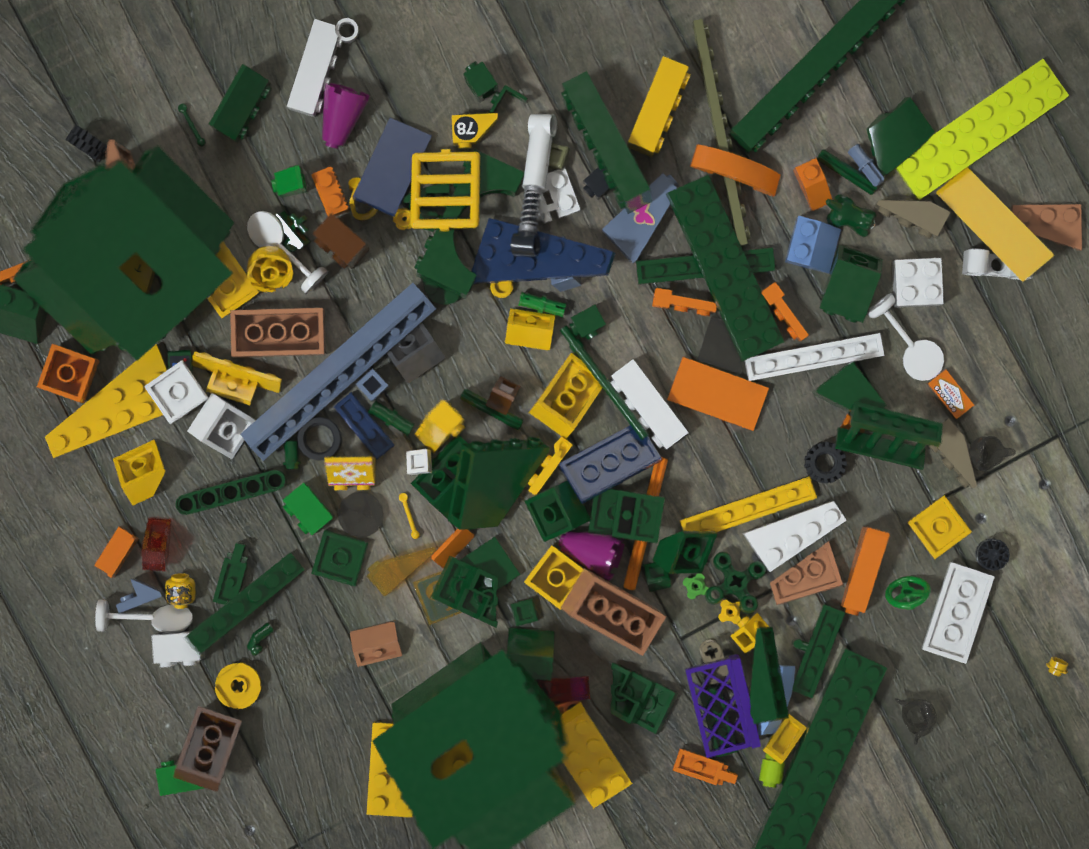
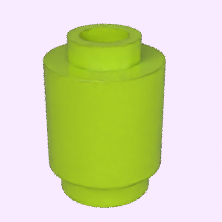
[759,753,785,788]

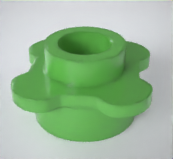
[683,573,708,599]

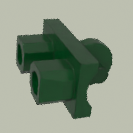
[275,211,311,253]

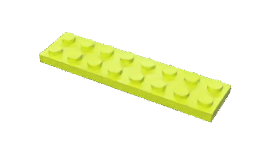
[895,59,1069,201]

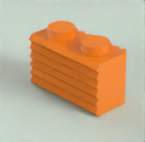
[311,167,350,217]

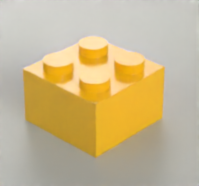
[524,545,583,610]

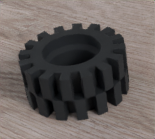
[65,124,108,163]
[804,442,847,483]

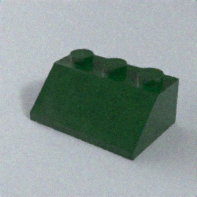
[209,63,272,143]
[410,435,468,519]

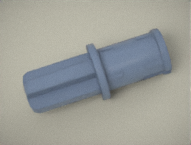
[848,144,885,187]

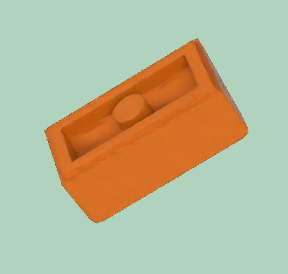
[431,529,474,568]

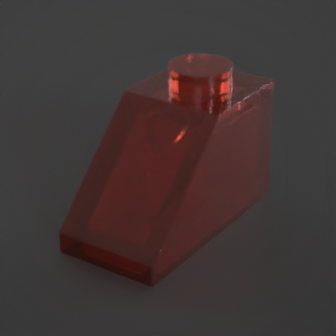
[141,518,171,571]
[537,676,590,702]

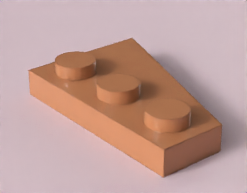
[1011,204,1082,251]
[770,541,843,605]

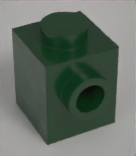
[569,305,606,340]

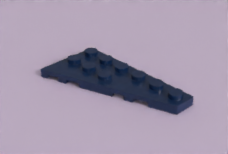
[471,218,616,285]

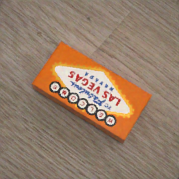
[927,369,974,420]

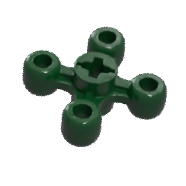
[705,552,766,614]

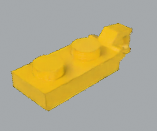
[527,437,572,495]

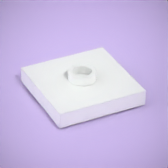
[144,360,209,424]

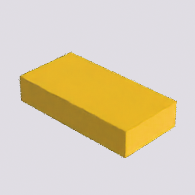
[763,714,807,764]

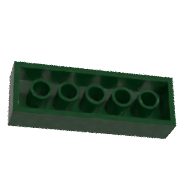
[561,71,652,214]

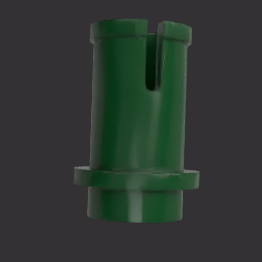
[283,441,301,470]

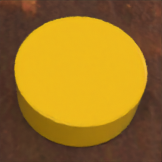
[490,281,513,298]

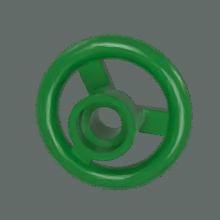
[885,576,931,610]

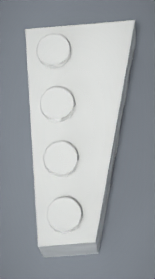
[742,501,846,572]

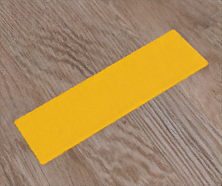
[936,167,1054,281]

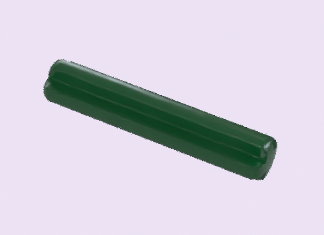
[817,149,878,195]
[460,389,523,430]

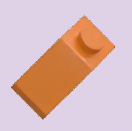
[793,158,832,212]

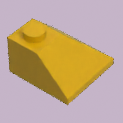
[113,440,166,505]

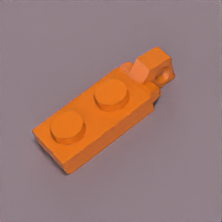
[673,748,738,785]

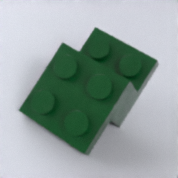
[588,489,665,544]

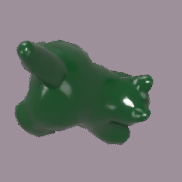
[826,194,876,238]

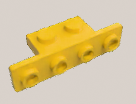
[192,352,282,405]

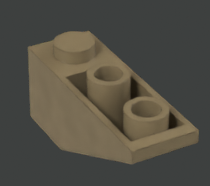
[874,200,950,239]
[927,418,977,488]

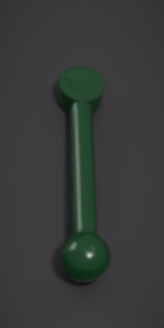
[178,104,206,147]

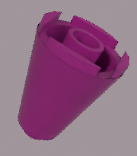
[322,83,370,149]
[558,531,625,581]

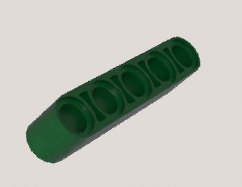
[175,470,287,515]

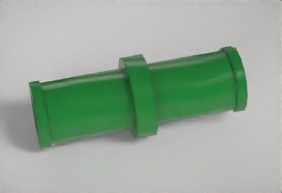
[518,292,566,317]

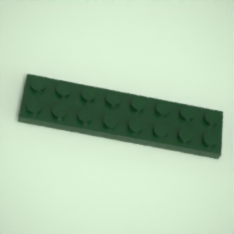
[666,175,784,361]

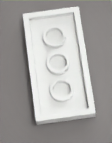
[921,562,995,664]

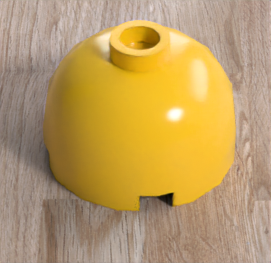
[247,246,293,292]

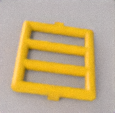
[410,149,480,231]

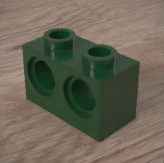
[463,61,498,103]

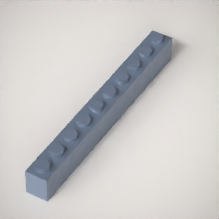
[240,283,436,461]

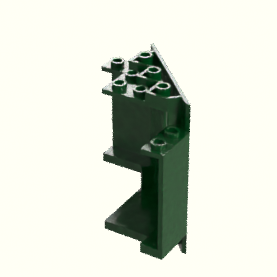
[13,145,235,361]
[372,642,575,849]

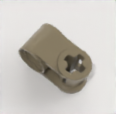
[699,639,730,686]

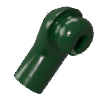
[247,623,274,656]

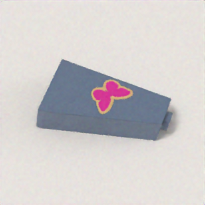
[602,173,678,264]

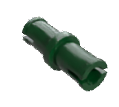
[368,400,415,436]

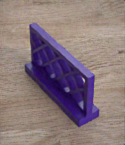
[685,654,761,758]

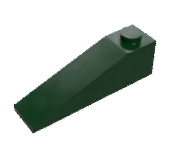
[750,627,789,724]

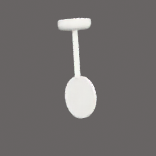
[247,211,328,294]
[867,293,944,381]
[95,599,193,634]

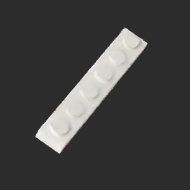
[745,333,884,381]

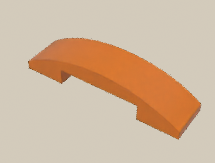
[690,144,781,197]

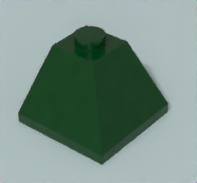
[652,531,718,574]

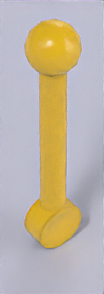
[399,493,420,539]

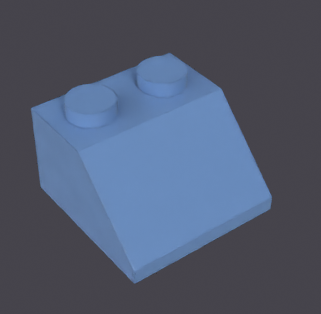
[785,216,841,274]

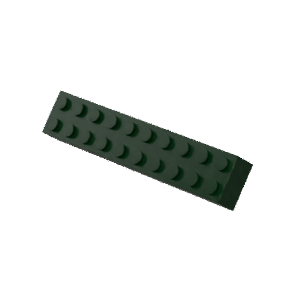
[729,0,907,154]
[751,647,887,849]

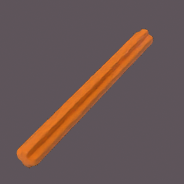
[623,457,668,591]

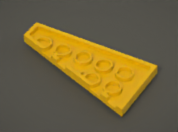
[45,344,168,458]

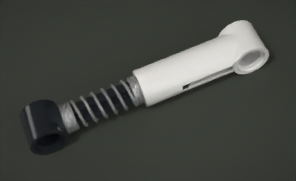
[511,114,557,257]

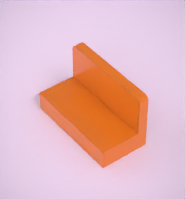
[94,526,139,578]

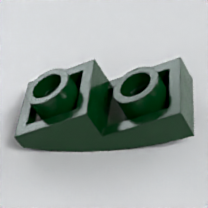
[403,184,450,209]

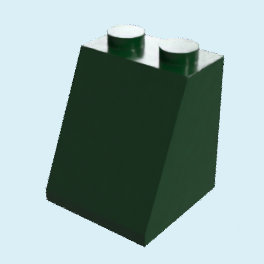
[819,244,883,323]
[0,285,48,344]
[812,362,887,414]
[507,628,555,681]

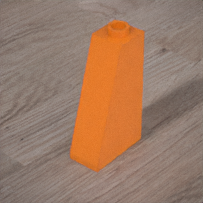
[841,527,890,616]

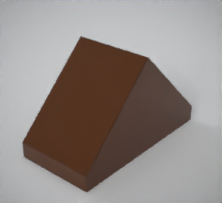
[486,376,521,415]

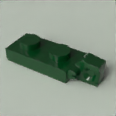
[213,542,248,605]

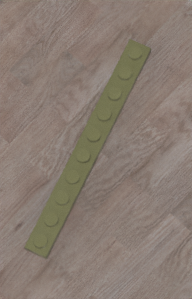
[692,19,751,247]

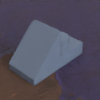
[116,578,165,613]

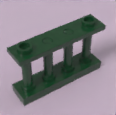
[835,402,943,470]

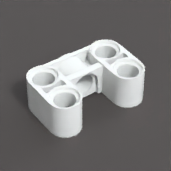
[962,249,1033,280]

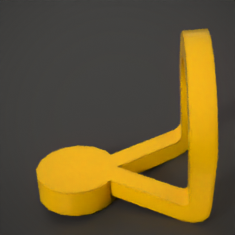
[348,177,377,220]

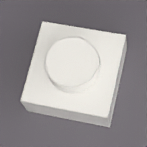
[406,449,432,475]

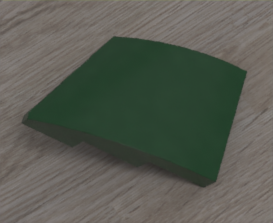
[867,97,935,176]
[430,556,498,628]
[611,662,678,734]

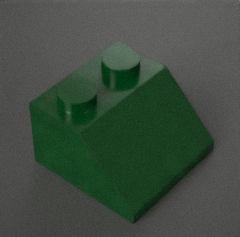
[525,481,591,542]

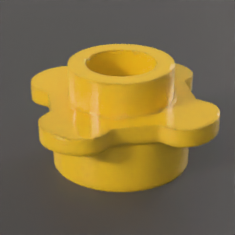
[718,600,741,624]

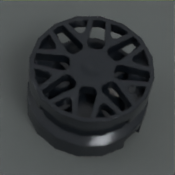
[975,538,1010,571]

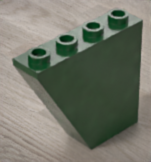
[447,437,550,530]

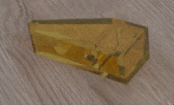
[366,547,437,597]

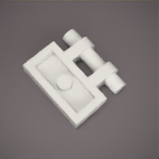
[538,167,581,224]

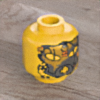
[165,573,196,609]

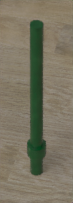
[560,325,649,440]

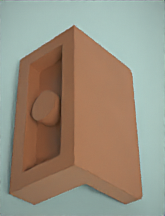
[350,622,402,667]

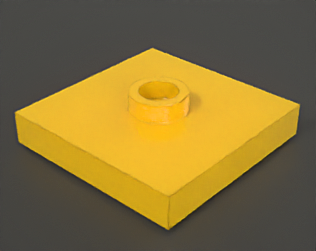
[907,495,972,559]

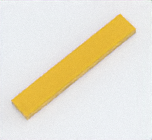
[679,476,817,532]

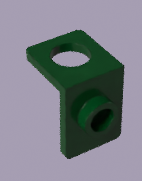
[489,85,528,113]

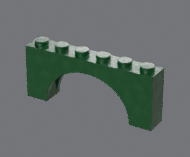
[414,149,524,299]

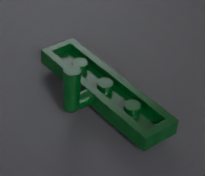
[792,604,845,698]

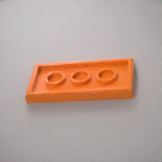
[667,357,769,431]

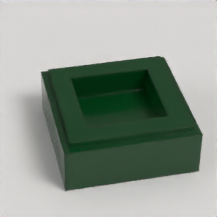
[511,598,539,627]

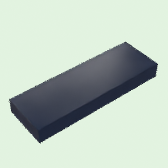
[334,392,395,460]

